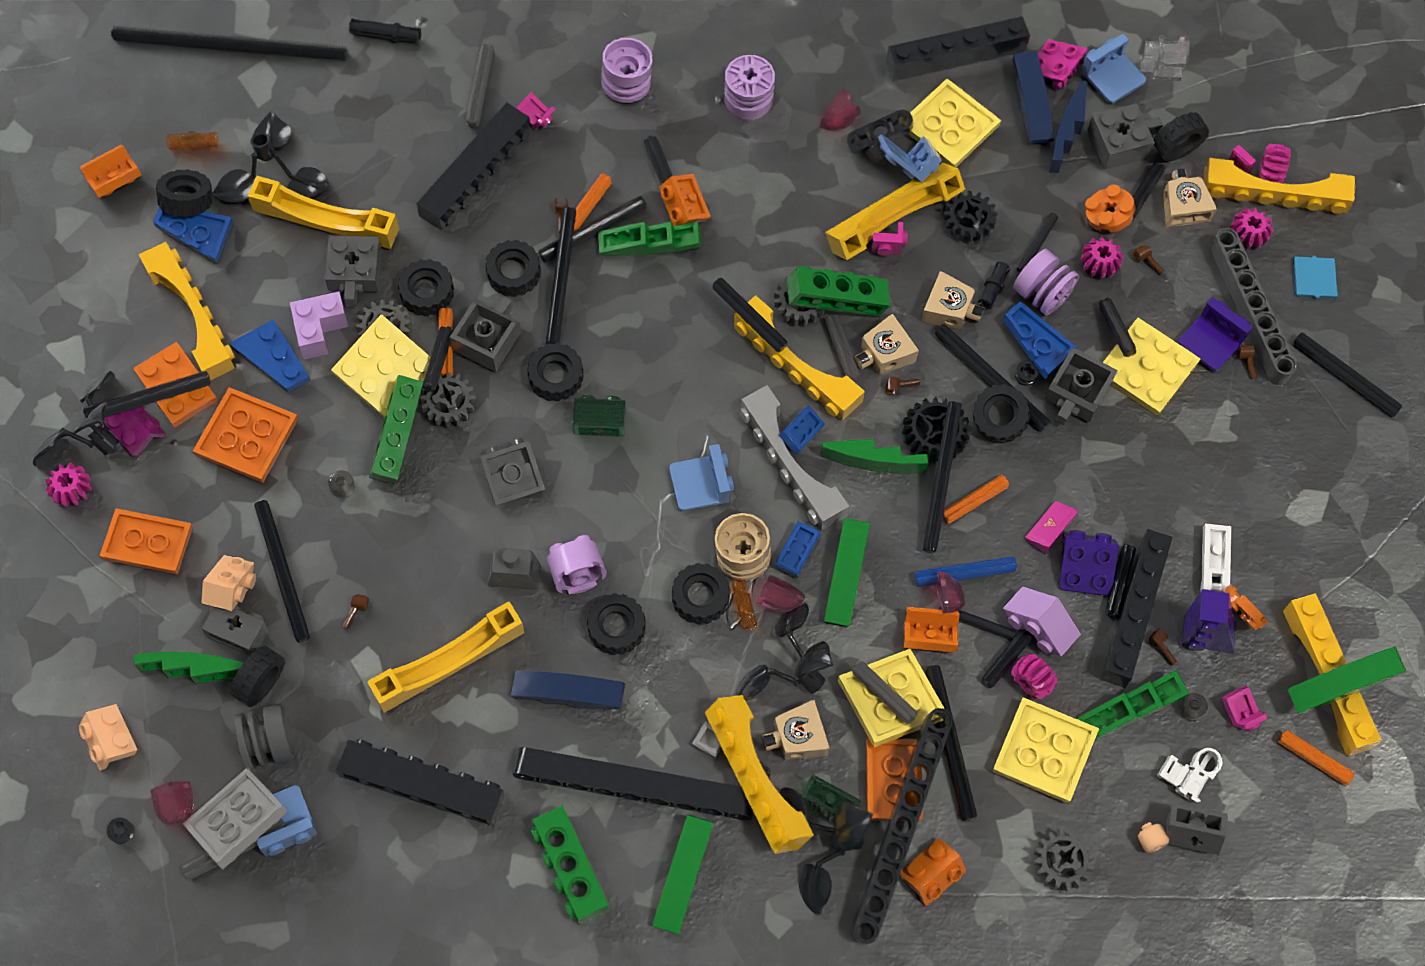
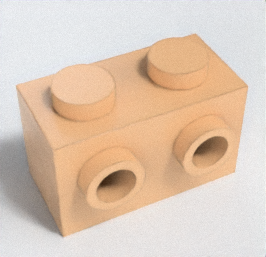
[201,555,256,611]

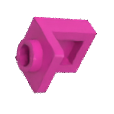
[516,92,555,130]
[871,222,908,256]
[1221,686,1267,731]

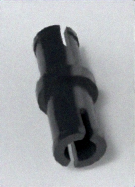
[978,261,1010,310]

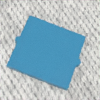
[1293,255,1338,300]

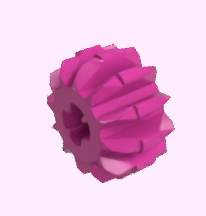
[1258,144,1291,183]
[1230,207,1274,250]
[1080,236,1124,280]
[45,462,92,508]
[1011,654,1058,700]

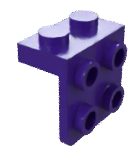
[1178,297,1253,371]
[1059,530,1119,595]

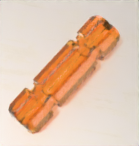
[732,579,757,631]

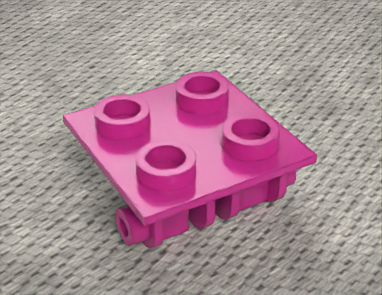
[1037,39,1088,90]

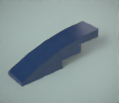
[1013,51,1054,144]
[1049,81,1087,173]
[511,670,625,709]

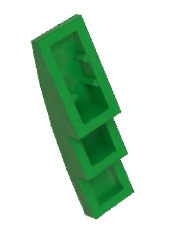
[598,222,702,256]
[821,439,928,474]
[824,518,870,626]
[1287,646,1407,714]
[134,652,243,685]
[1077,670,1190,741]
[652,814,714,934]

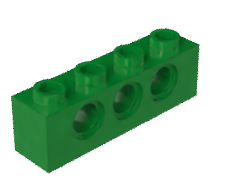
[787,266,890,317]
[369,375,423,485]
[530,805,610,925]

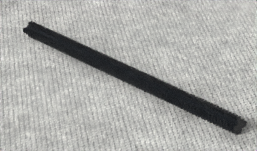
[111,26,348,60]

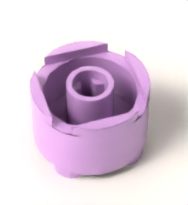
[547,535,607,594]

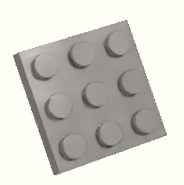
[183,769,288,870]

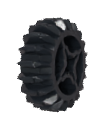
[901,397,971,465]

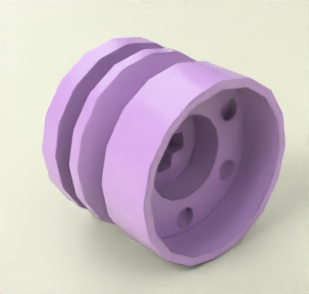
[602,38,652,103]
[724,55,775,120]
[1013,249,1080,316]

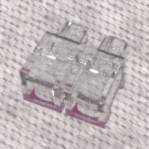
[1140,35,1189,81]

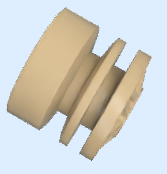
[714,513,771,581]

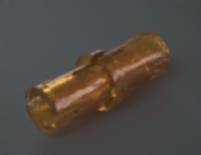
[167,131,219,151]

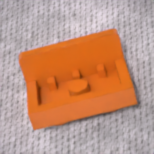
[80,145,142,198]
[904,607,960,653]
[900,838,966,906]

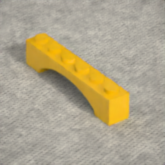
[1204,158,1355,214]
[825,163,966,260]
[248,176,399,249]
[138,242,235,380]
[734,295,865,421]
[1283,593,1382,757]
[367,602,524,713]
[705,695,814,854]

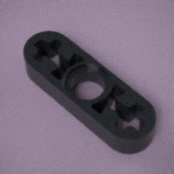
[847,110,914,154]

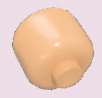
[1138,822,1169,853]

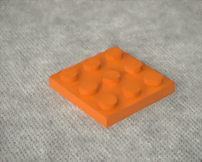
[193,387,299,483]

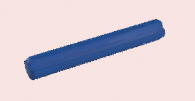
[914,557,1017,586]

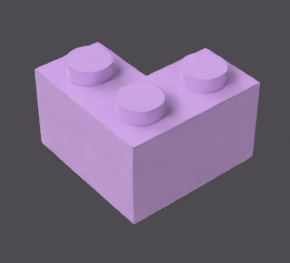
[290,292,349,360]
[1003,587,1081,657]

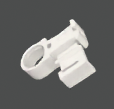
[1156,748,1222,803]

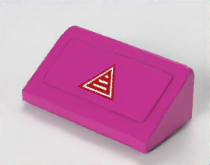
[1025,501,1078,554]

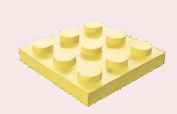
[900,79,1001,167]
[330,314,430,418]
[1103,318,1201,416]
[838,649,944,748]
[993,698,1099,804]

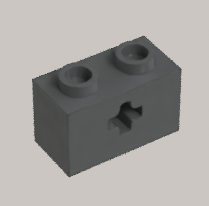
[202,605,269,656]
[1165,802,1228,855]

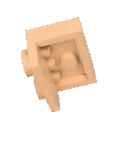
[79,704,137,770]

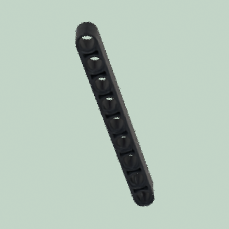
[851,708,952,945]
[512,747,753,820]

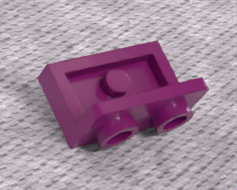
[104,406,165,456]

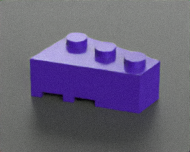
[1181,589,1236,654]

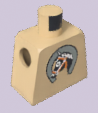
[1163,169,1217,227]
[921,271,985,329]
[854,314,919,374]
[762,700,829,760]

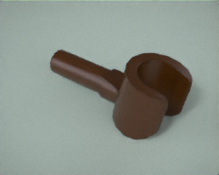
[553,198,568,233]
[1133,245,1165,274]
[1237,345,1258,379]
[885,377,920,396]
[342,594,369,629]
[1149,628,1177,665]

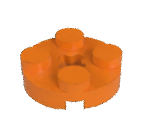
[1085,185,1135,232]
[1222,584,1269,631]

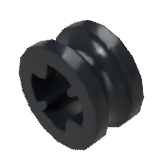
[1015,360,1039,386]
[106,818,134,844]

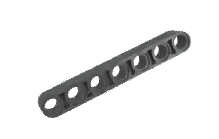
[1211,228,1297,386]

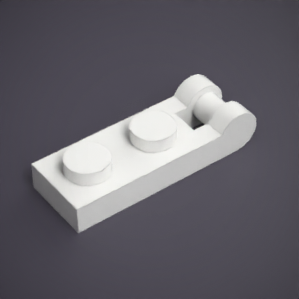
[1200,524,1231,592]

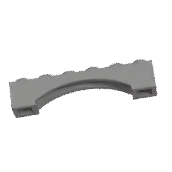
[739,385,849,531]

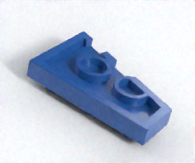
[153,206,233,263]
[1003,302,1078,380]
[229,320,311,393]

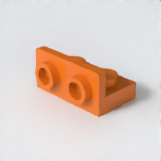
[659,174,711,226]

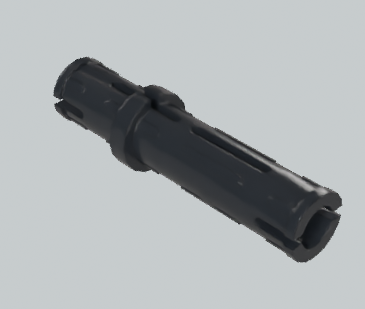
[349,18,422,43]

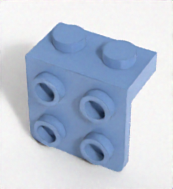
[1081,34,1146,104]
[878,134,942,182]
[669,444,734,511]
[257,785,318,856]

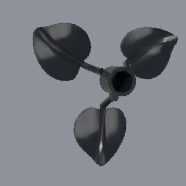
[212,111,329,203]
[33,371,120,467]
[736,602,833,701]
[779,787,873,915]

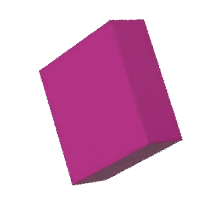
[1228,145,1256,174]

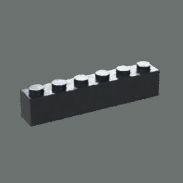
[886,16,1030,82]
[416,102,531,231]
[1100,529,1173,688]
[336,739,505,827]

